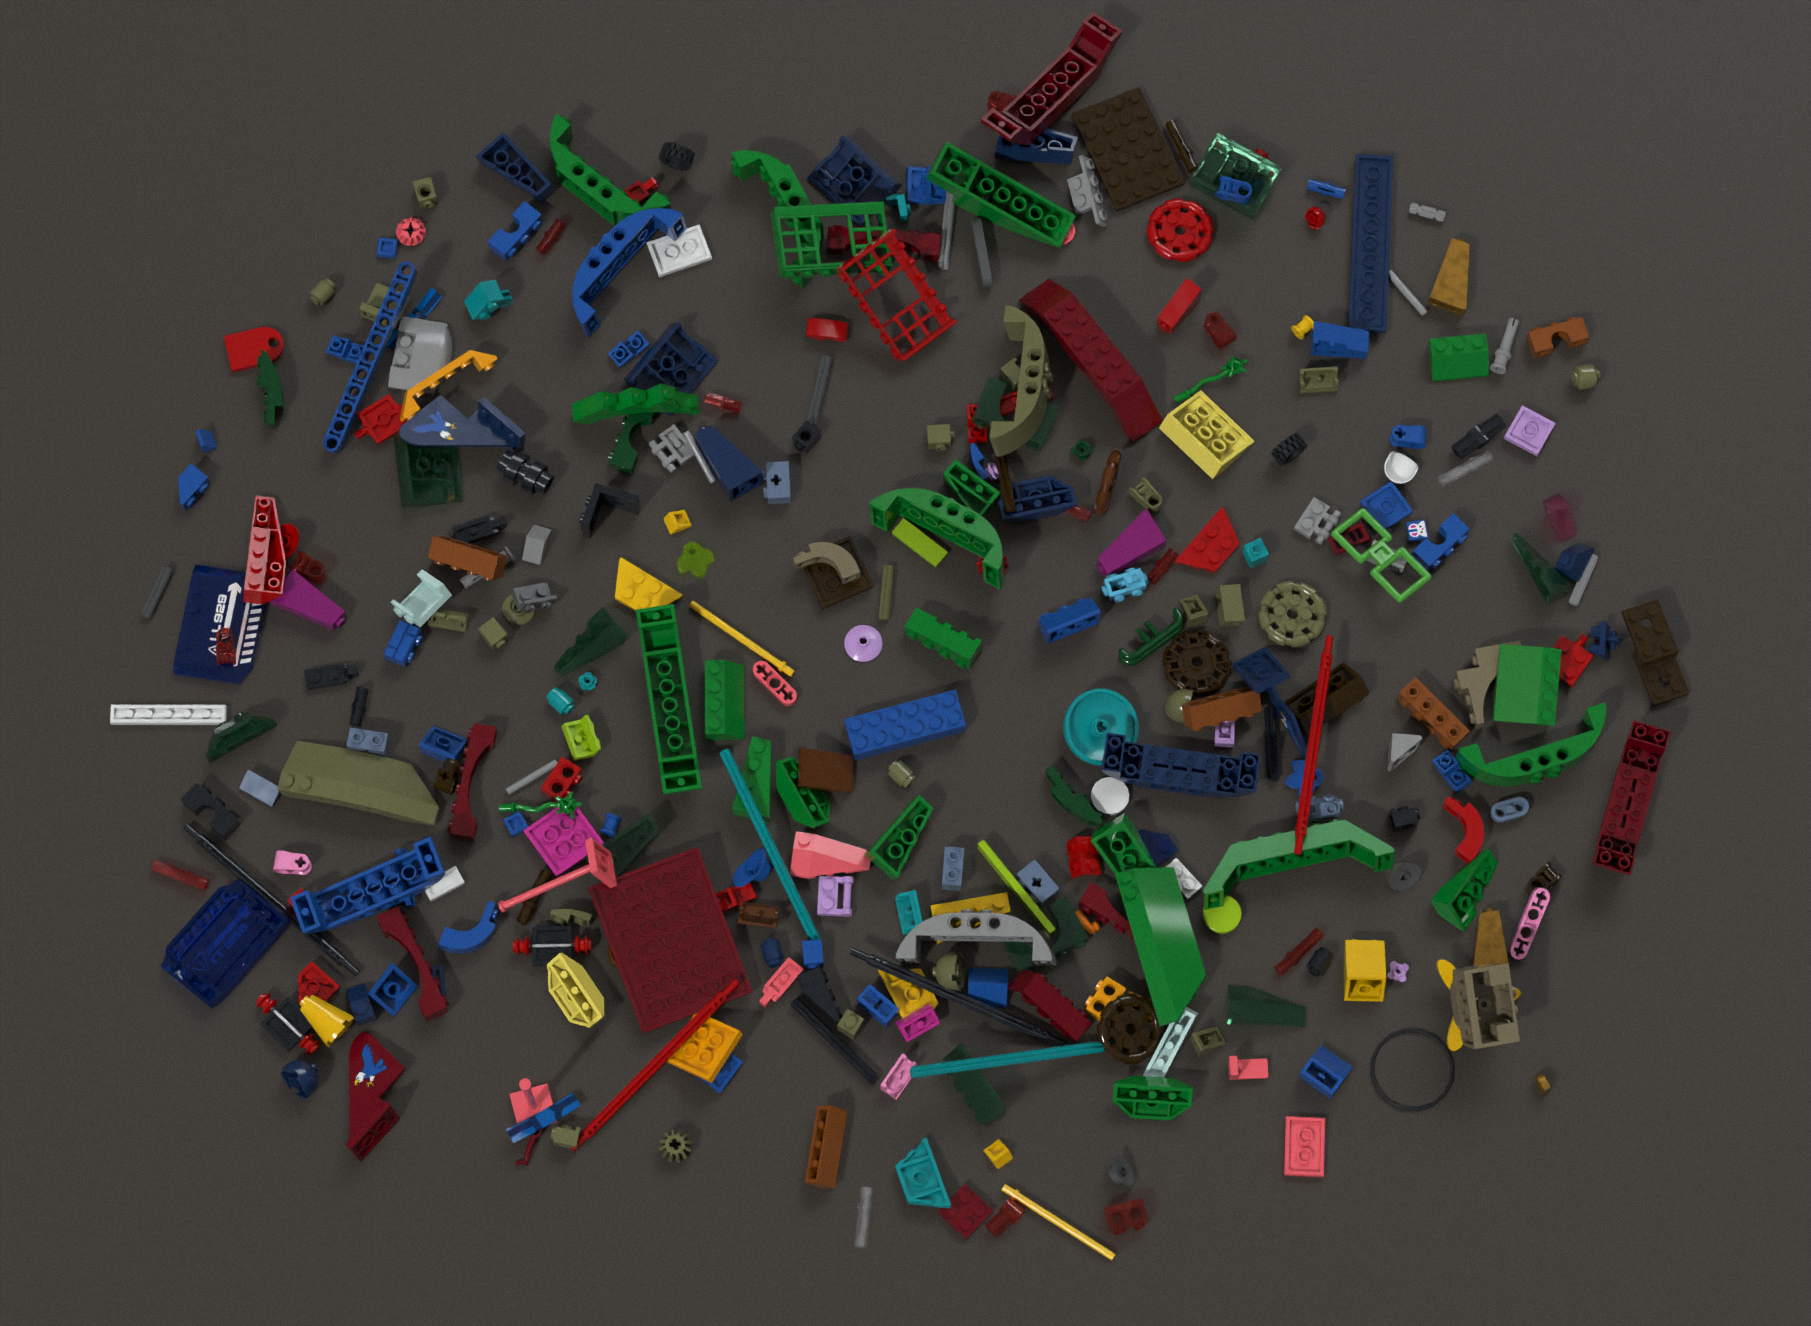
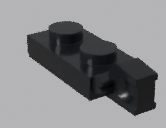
[452,516,507,544]
[304,664,359,690]

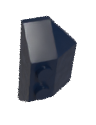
[999,475,1077,523]

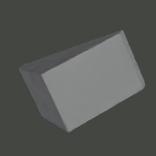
[522,525,552,565]

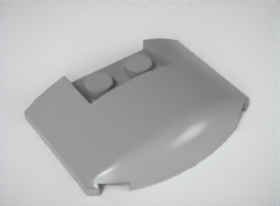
[388,316,452,395]

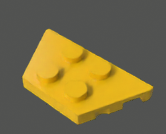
[615,558,683,612]
[878,969,939,1018]

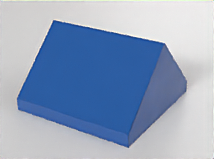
[419,726,468,762]
[368,963,418,1016]
[968,968,1008,1008]

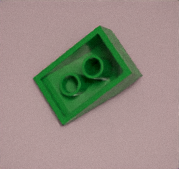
[1091,813,1156,874]

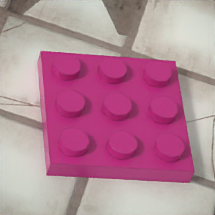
[523,807,605,878]

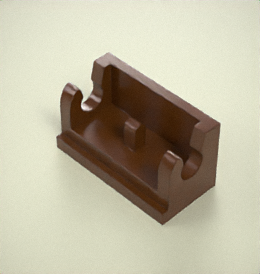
[738,902,780,928]

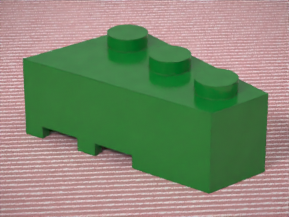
[943,459,1000,518]

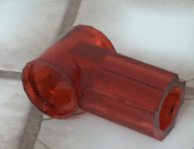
[985,1198,1025,1238]

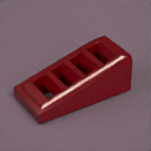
[1328,522,1371,556]

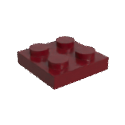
[938,1184,994,1240]

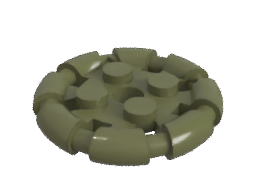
[1258,581,1327,647]

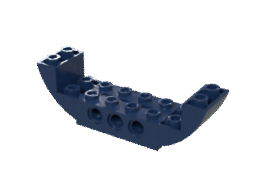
[1101,733,1261,798]

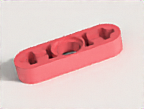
[753,661,797,706]

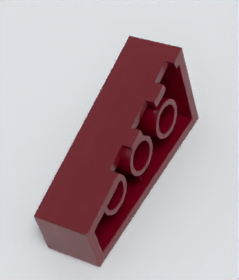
[1008,970,1091,1041]

